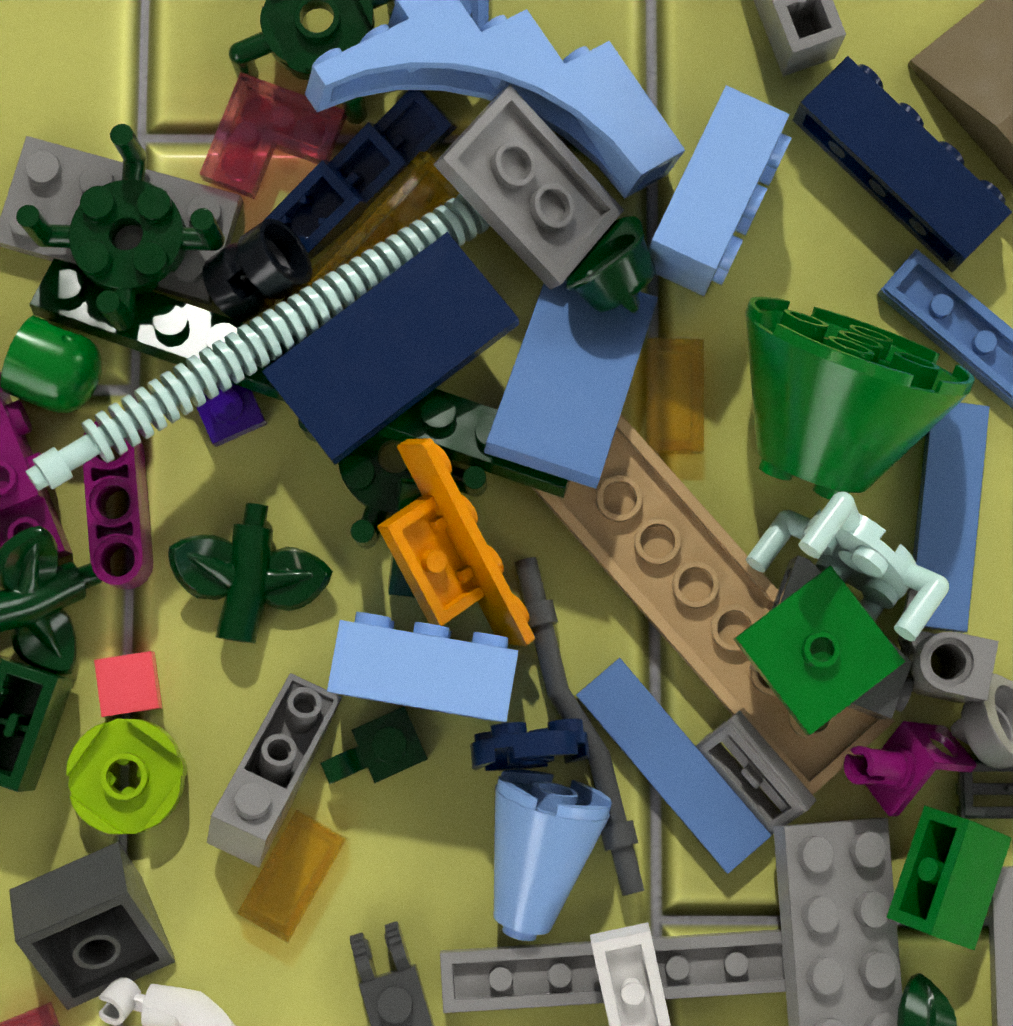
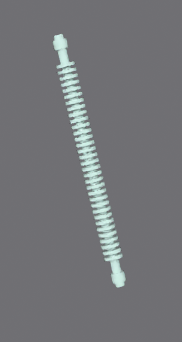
[25,194,491,491]

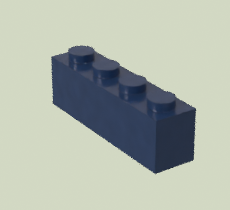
[793,56,1012,273]

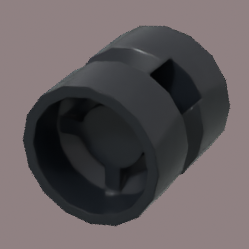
[203,218,312,323]

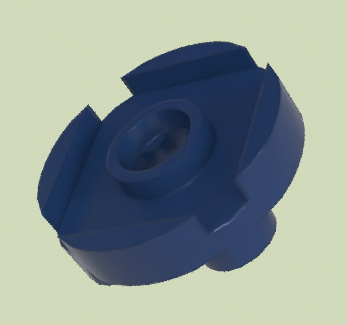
[470,718,590,771]

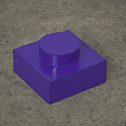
[196,383,267,447]

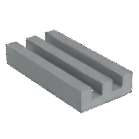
[696,710,817,835]

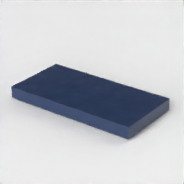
[262,232,519,465]

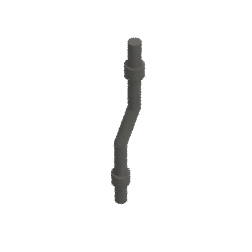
[514,557,645,896]

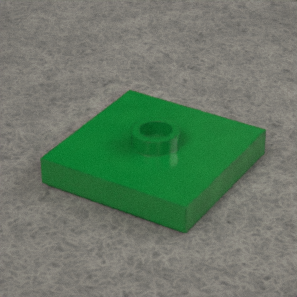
[733,565,905,735]

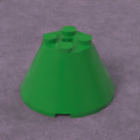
[745,297,975,500]

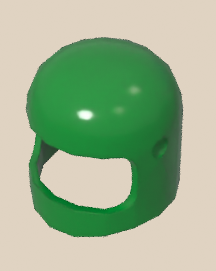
[1,315,102,413]

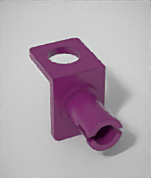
[844,721,977,817]

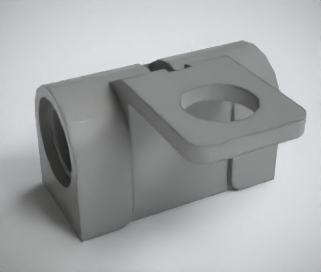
[898,588,999,703]

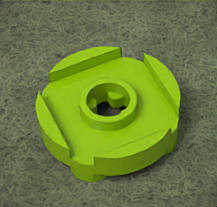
[66,719,187,834]

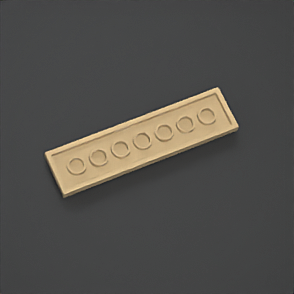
[531,414,895,795]

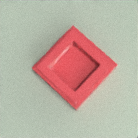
[94,651,162,717]

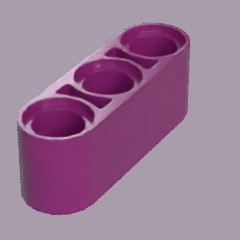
[83,421,153,589]

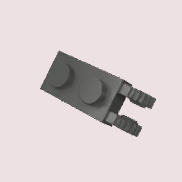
[350,921,435,1026]

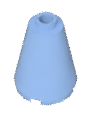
[493,769,612,941]

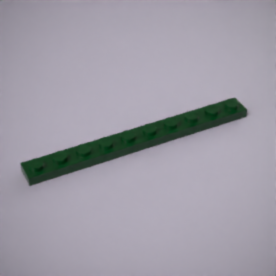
[29,258,570,498]

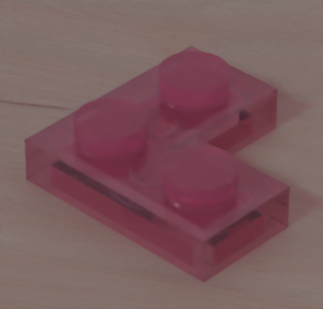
[199,72,347,199]

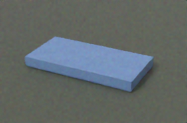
[484,279,658,489]

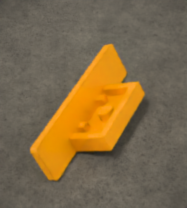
[377,438,535,647]

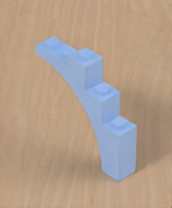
[305,0,685,199]

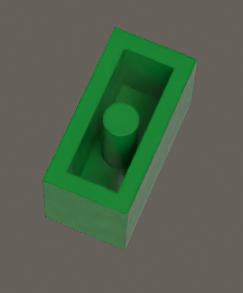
[886,805,1012,950]

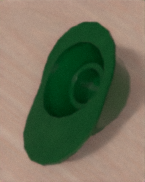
[566,216,656,313]

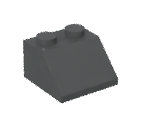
[9,842,175,1010]

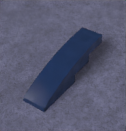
[263,90,457,260]

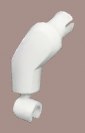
[99,977,236,1026]

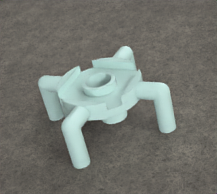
[746,492,949,641]

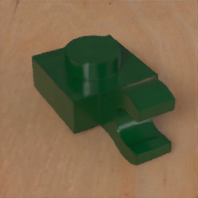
[320,706,428,784]

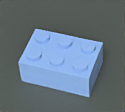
[649,85,791,296]
[327,612,519,723]

